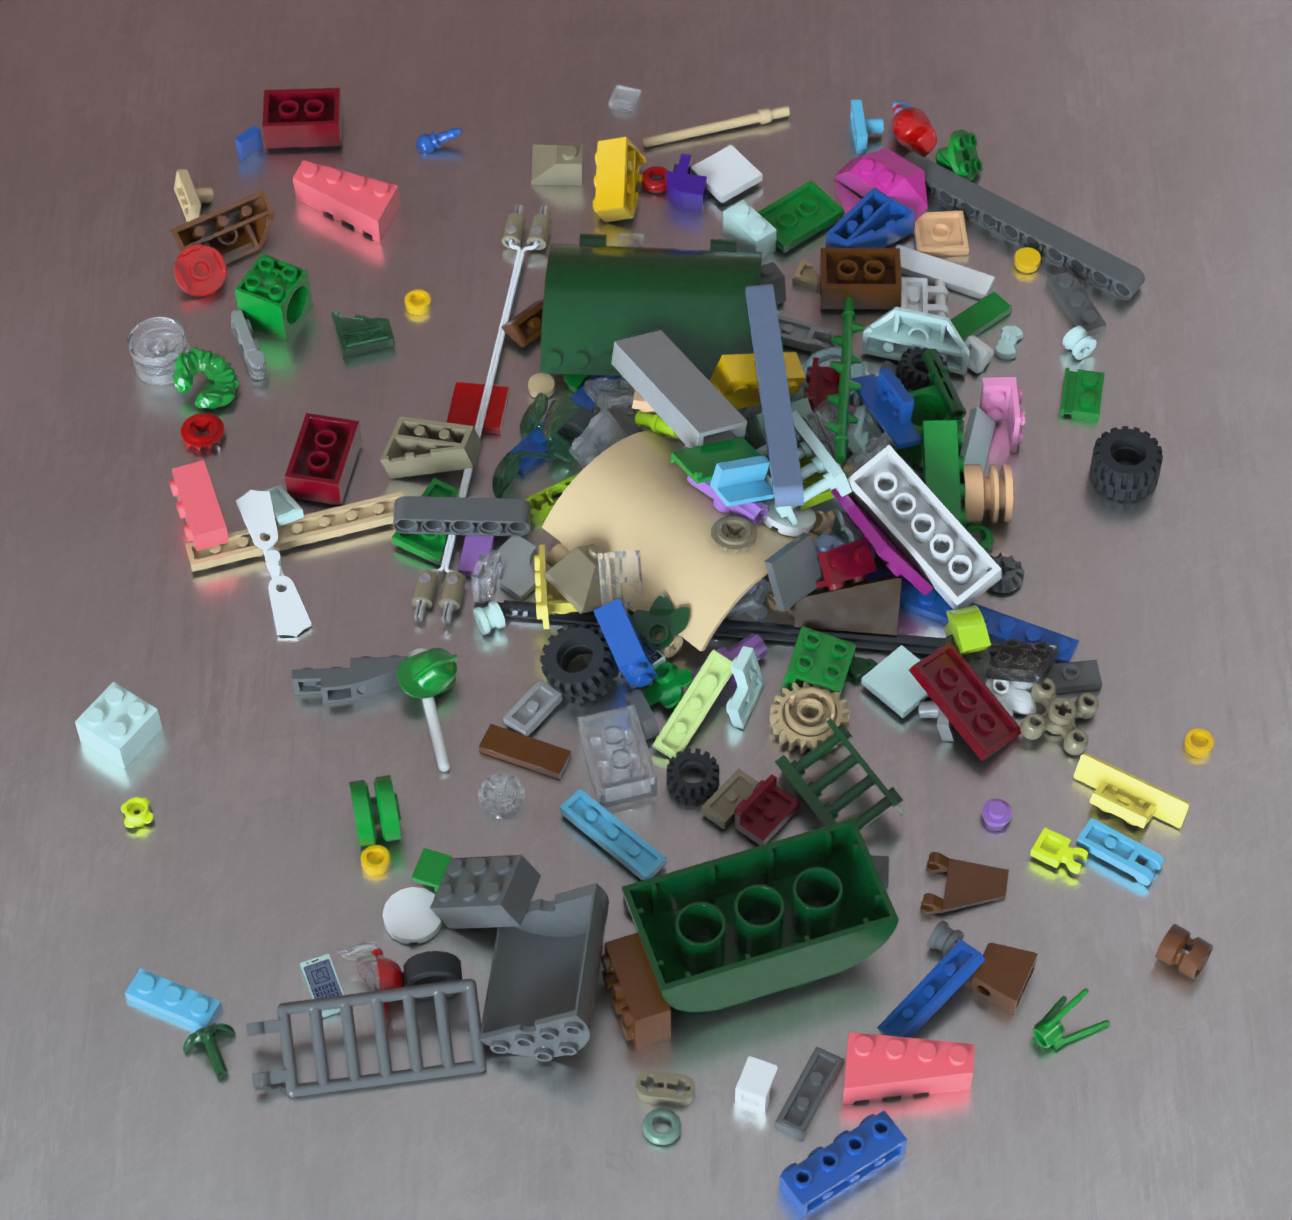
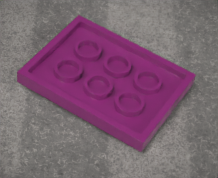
[831,488,933,596]

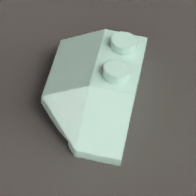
[861,307,970,375]

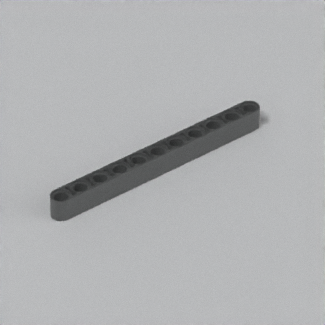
[903,152,1145,300]

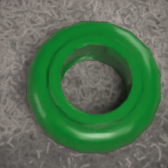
[965,524,994,553]

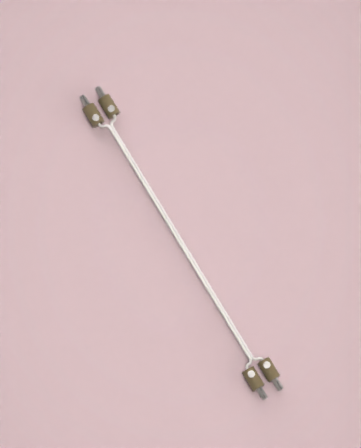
[412,204,551,623]

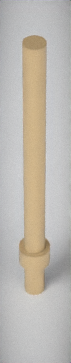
[642,106,790,148]

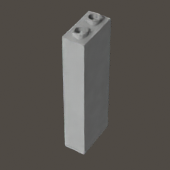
[611,330,747,448]

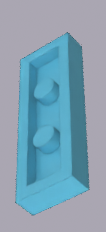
[125,968,222,1029]

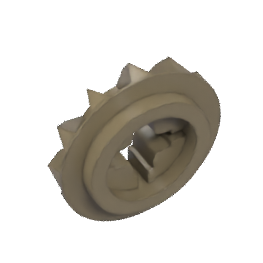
[711,516,757,554]

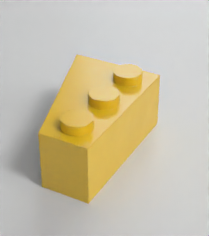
[593,137,646,222]
[710,352,806,410]

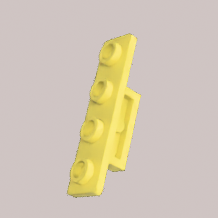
[534,544,577,629]
[1074,752,1191,828]

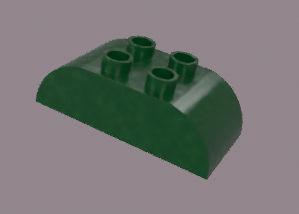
[621,818,899,1012]

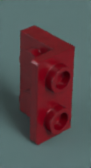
[803,357,840,417]

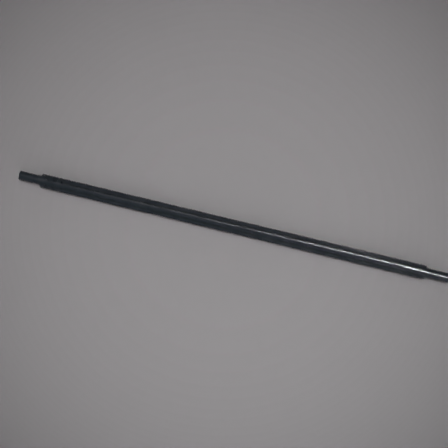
[475,600,1016,659]

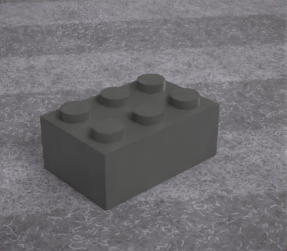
[430,855,541,929]

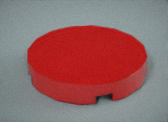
[174,244,227,297]

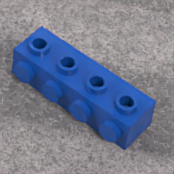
[779,1110,907,1219]

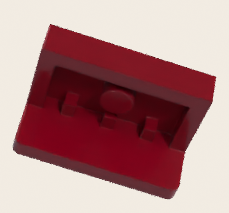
[816,538,877,591]
[734,774,800,846]

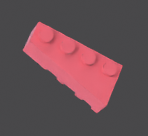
[293,160,400,243]

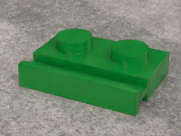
[1059,368,1105,421]

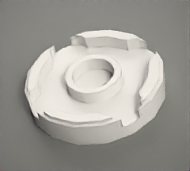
[762,499,816,537]
[383,887,443,944]

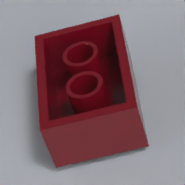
[262,88,343,148]
[285,413,362,505]

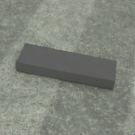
[775,1046,845,1140]

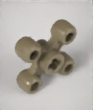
[1020,677,1099,755]

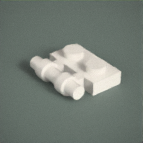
[901,277,949,318]

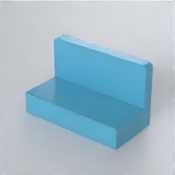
[710,455,774,506]

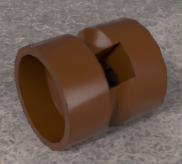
[1155,923,1214,980]

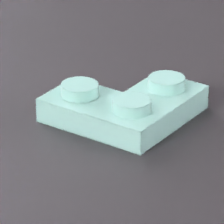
[726,646,765,729]

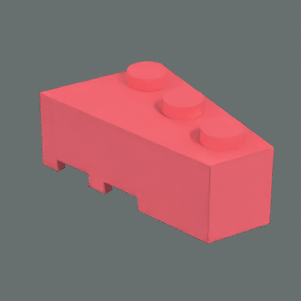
[169,460,229,551]

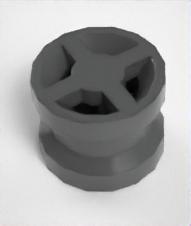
[927,920,964,956]

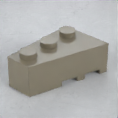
[380,416,483,479]

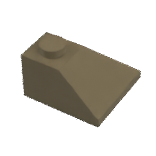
[531,144,584,185]
[544,544,618,614]

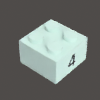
[75,682,163,769]

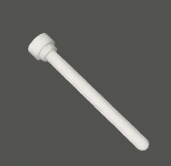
[407,648,450,772]

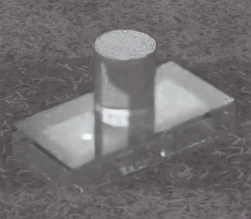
[724,578,771,622]

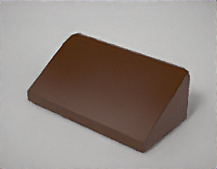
[501,299,544,347]

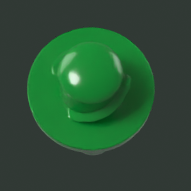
[936,130,983,181]

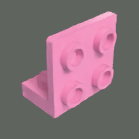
[979,377,1025,453]

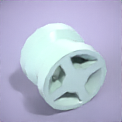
[1062,326,1097,360]
[473,600,506,635]

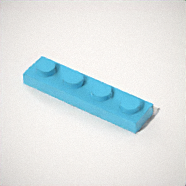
[560,789,667,881]

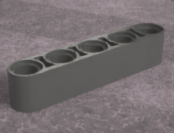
[393,496,531,536]

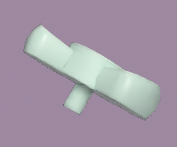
[994,326,1023,360]

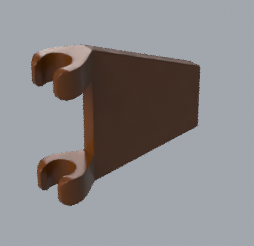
[920,852,1009,914]

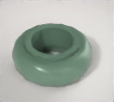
[642,1108,682,1145]

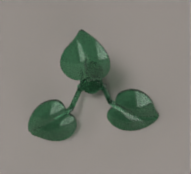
[492,392,581,498]

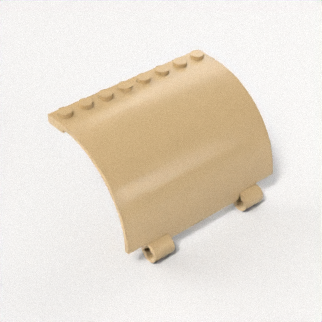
[542,430,819,658]

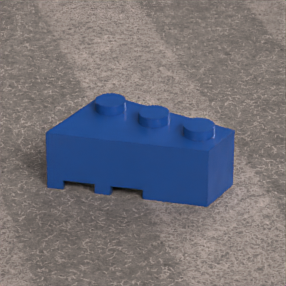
[825,188,915,248]

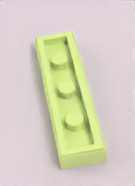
[652,649,733,758]

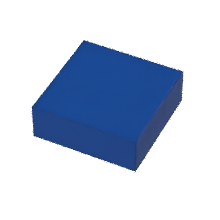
[235,126,263,161]

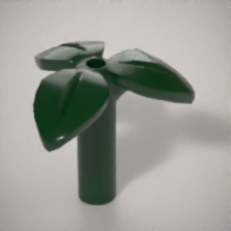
[183,1023,235,1076]

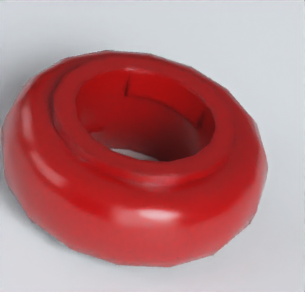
[641,166,668,193]

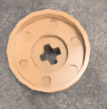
[960,464,1016,523]

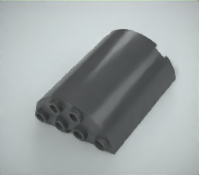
[479,883,609,1061]

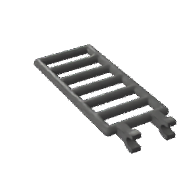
[246,978,486,1097]

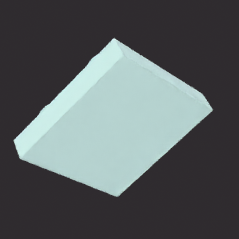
[861,645,929,718]

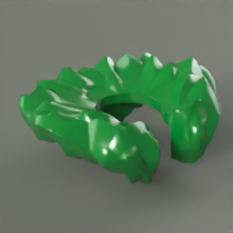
[172,347,240,409]

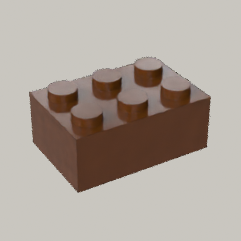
[820,248,902,309]
[601,932,671,1050]

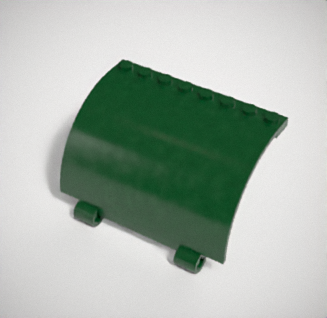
[540,234,762,380]

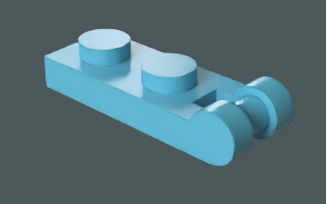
[1076,818,1165,885]

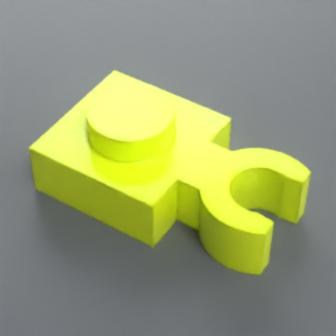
[1030,827,1088,873]

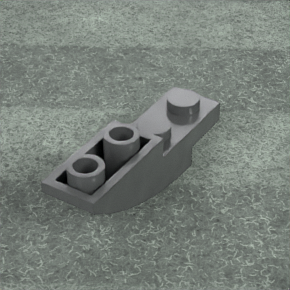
[292,655,408,704]

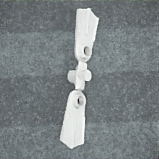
[236,490,312,637]

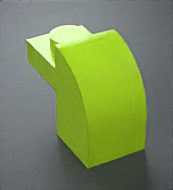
[944,605,991,655]

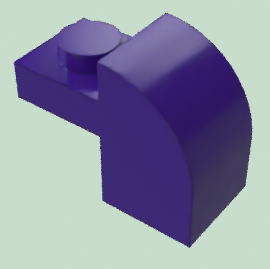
[666,154,707,213]

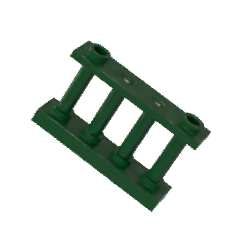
[775,718,905,831]

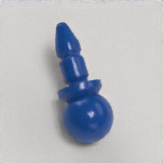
[416,128,462,153]

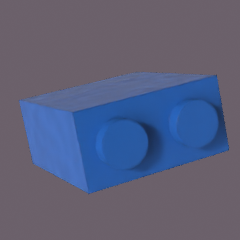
[593,598,658,689]

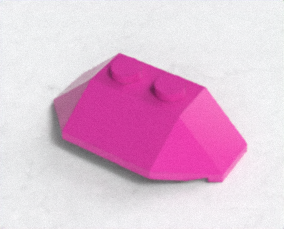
[834,147,928,221]

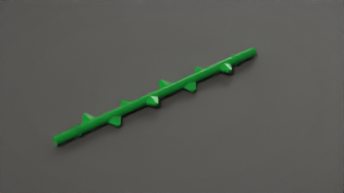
[826,297,864,464]

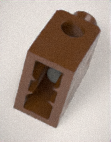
[971,943,1038,1016]

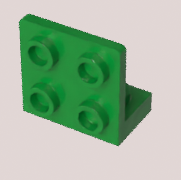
[780,626,856,693]

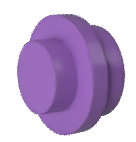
[982,799,1012,828]

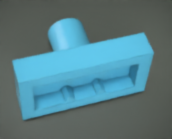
[850,99,884,155]

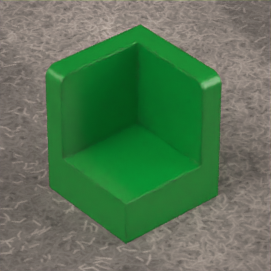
[412,848,452,895]

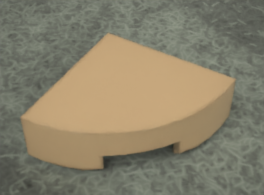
[792,260,819,291]

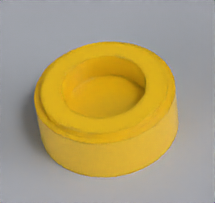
[1014,247,1041,273]
[404,289,431,315]
[1184,728,1214,758]
[361,845,391,876]

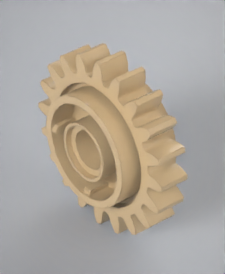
[769,681,850,754]

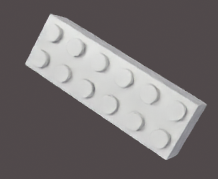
[847,445,1001,610]

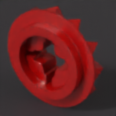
[181,413,225,451]

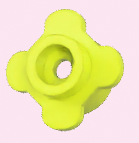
[121,797,154,828]

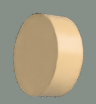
[528,373,555,400]

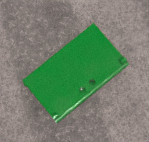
[670,437,769,484]

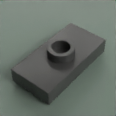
[1039,659,1102,693]

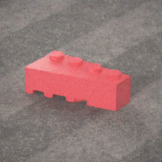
[842,1032,975,1106]

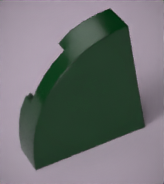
[847,655,878,684]

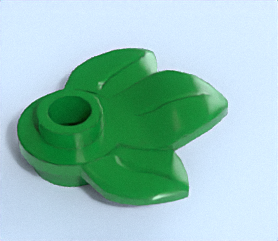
[644,662,693,708]

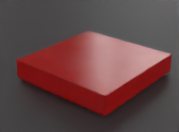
[447,382,510,435]

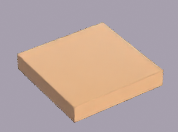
[913,210,969,257]

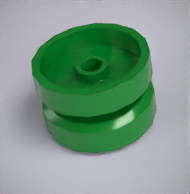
[349,775,402,847]

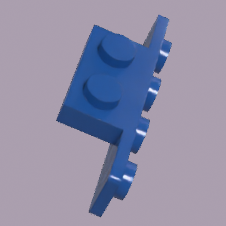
[851,368,922,448]

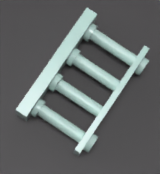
[756,410,852,525]

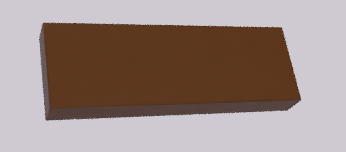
[479,724,571,779]

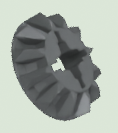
[989,553,1024,593]

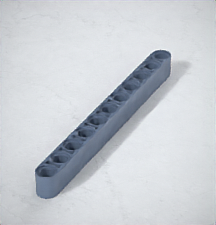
[746,284,804,508]

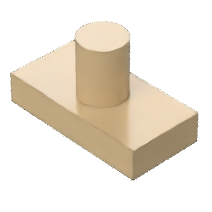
[174,169,213,222]

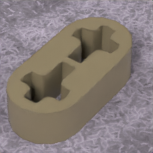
[636,1071,695,1107]

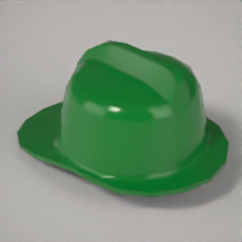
[397,648,458,699]

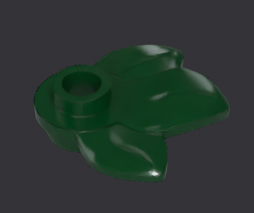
[633,594,690,650]

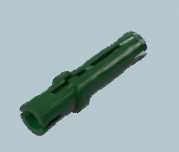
[922,349,967,420]

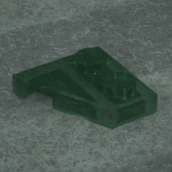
[331,312,395,357]

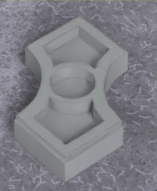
[497,536,537,601]

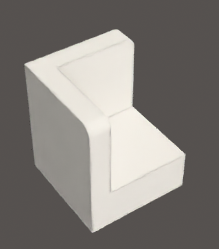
[735,1056,778,1112]

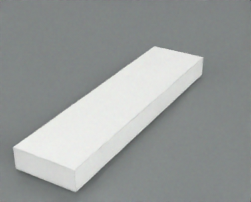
[896,244,995,300]

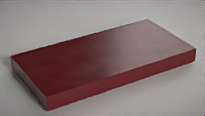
[909,642,1021,761]

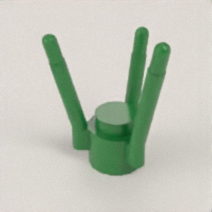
[1032,988,1110,1050]

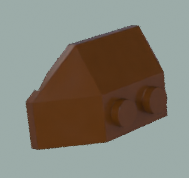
[170,189,276,265]

